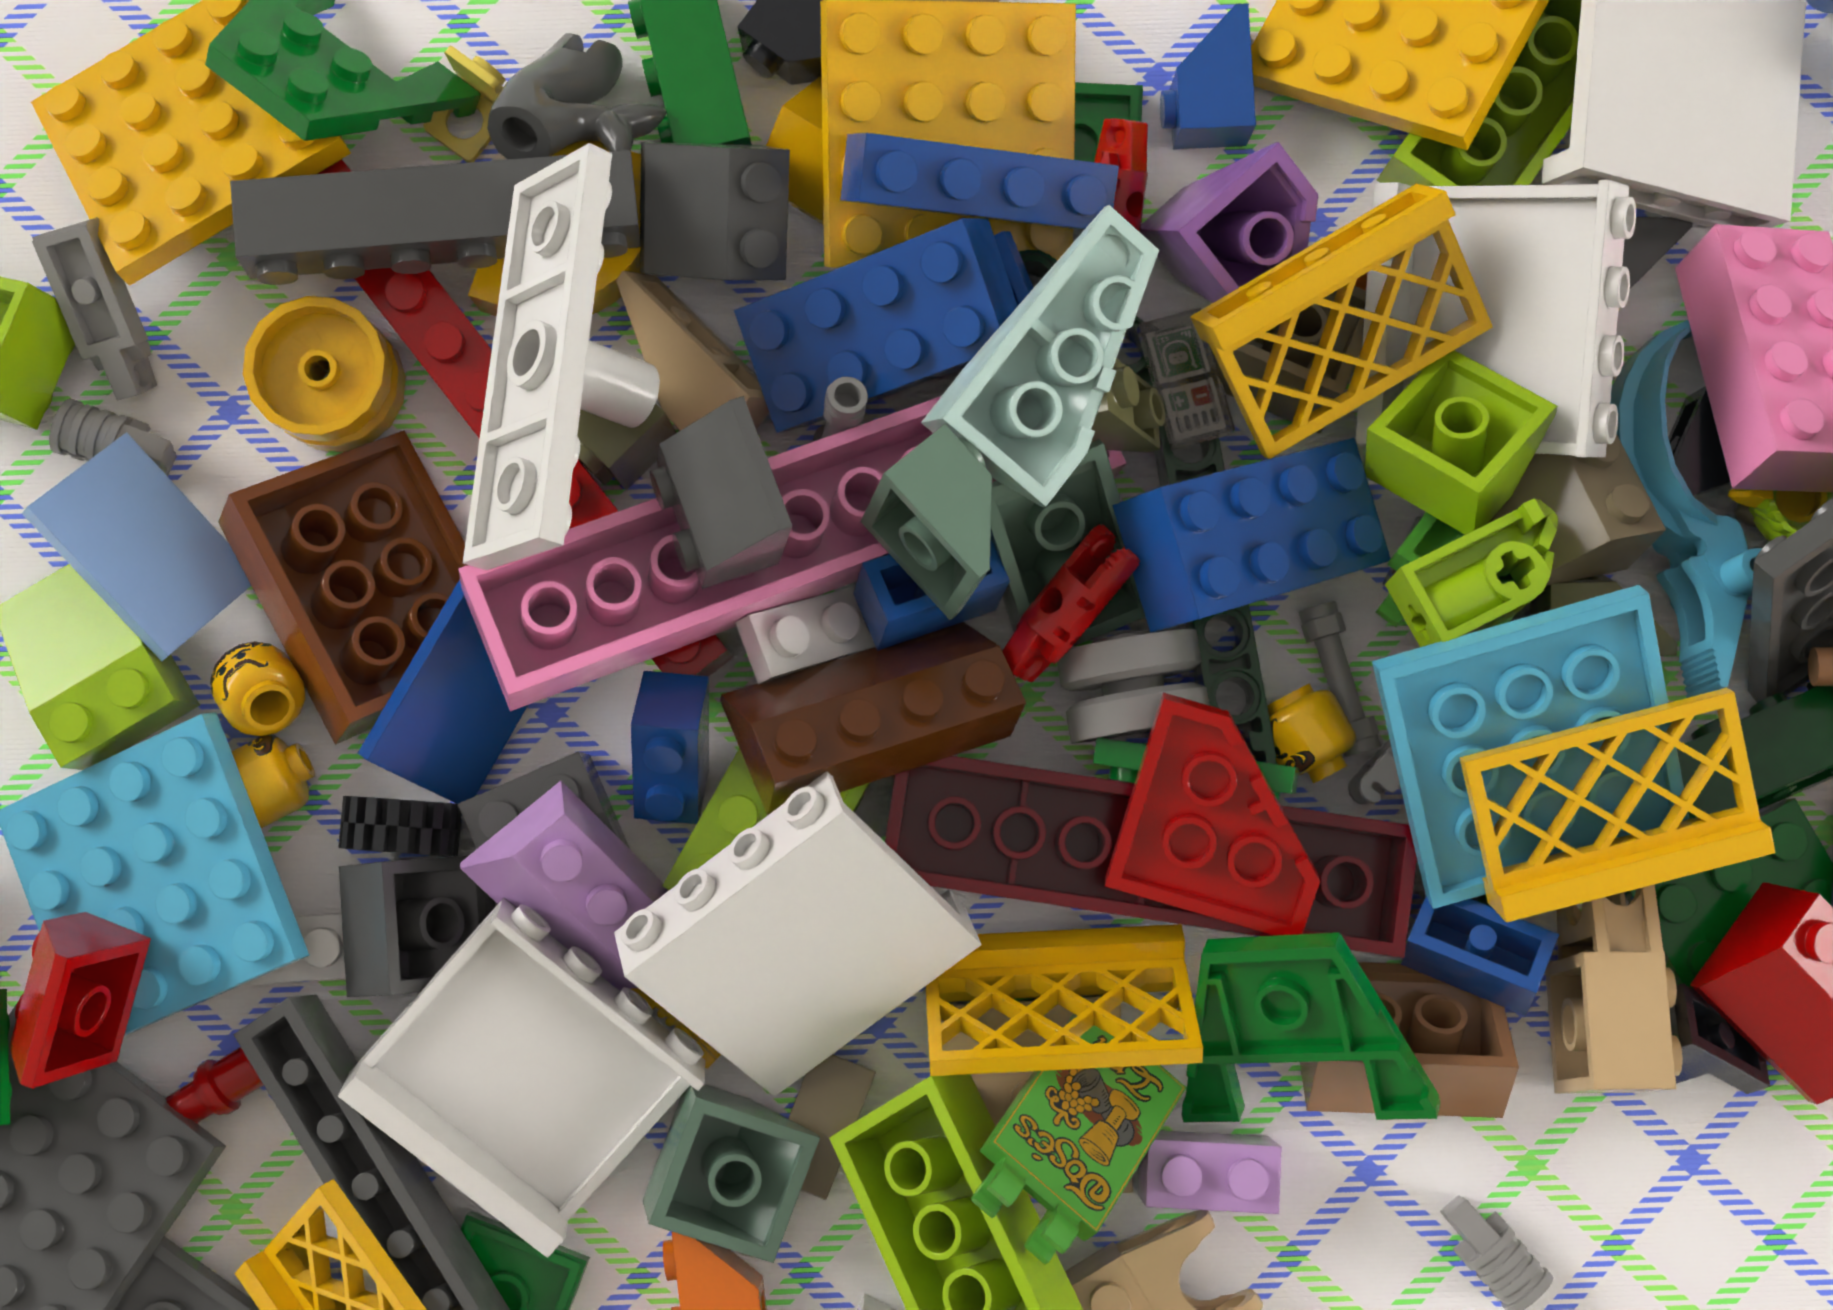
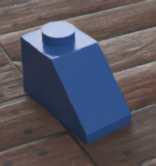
[1160,3,1256,150]

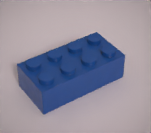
[734,218,1018,433]
[1112,437,1391,633]

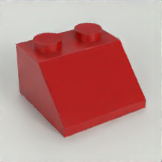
[9,912,151,1089]

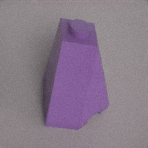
[1140,142,1318,303]

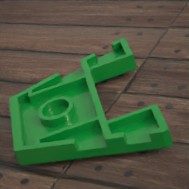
[205,0,481,141]
[1181,932,1441,1123]

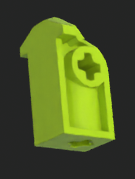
[1385,498,1558,647]

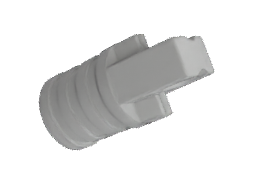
[49,398,177,476]
[1440,1195,1554,1310]

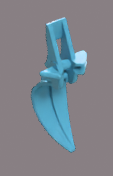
[1610,320,1762,698]

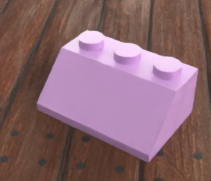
[460,781,669,990]

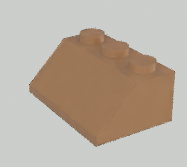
[1300,962,1519,1118]

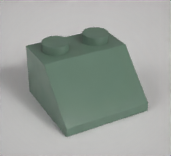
[860,424,992,620]
[642,1084,820,1263]

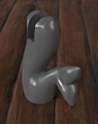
[487,33,667,159]

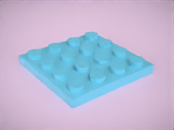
[1372,585,1689,909]
[0,712,309,1036]

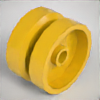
[242,296,406,452]

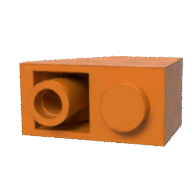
[663,1232,767,1310]

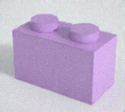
[1137,1130,1282,1214]

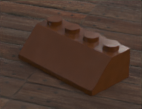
[720,622,1026,816]

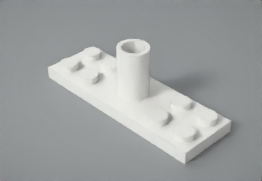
[463,143,660,570]

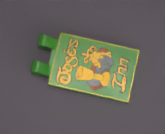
[971,1013,1187,1265]

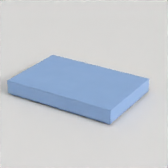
[22,432,251,662]

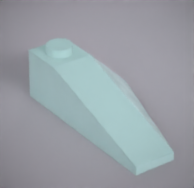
[921,205,1159,507]

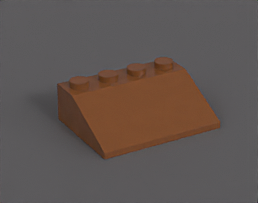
[218,430,467,745]

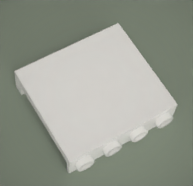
[1542,0,1806,228]
[1356,180,1636,457]
[614,771,982,1097]
[338,898,705,1258]

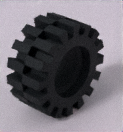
[338,796,462,856]

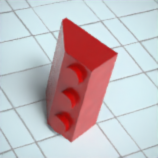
[1690,882,1833,1105]

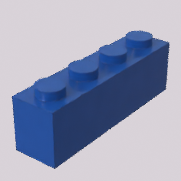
[840,133,1119,230]

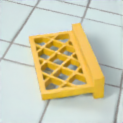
[1190,183,1493,459]
[1459,688,1776,923]
[925,924,1203,1076]
[234,1179,427,1310]

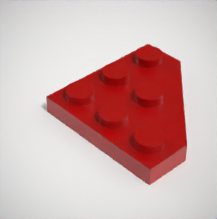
[1105,692,1320,936]

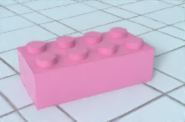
[1675,224,1833,492]

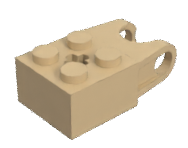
[1545,885,1683,1094]
[1065,1210,1263,1310]

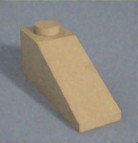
[616,271,769,433]

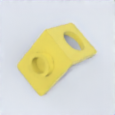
[423,45,506,163]

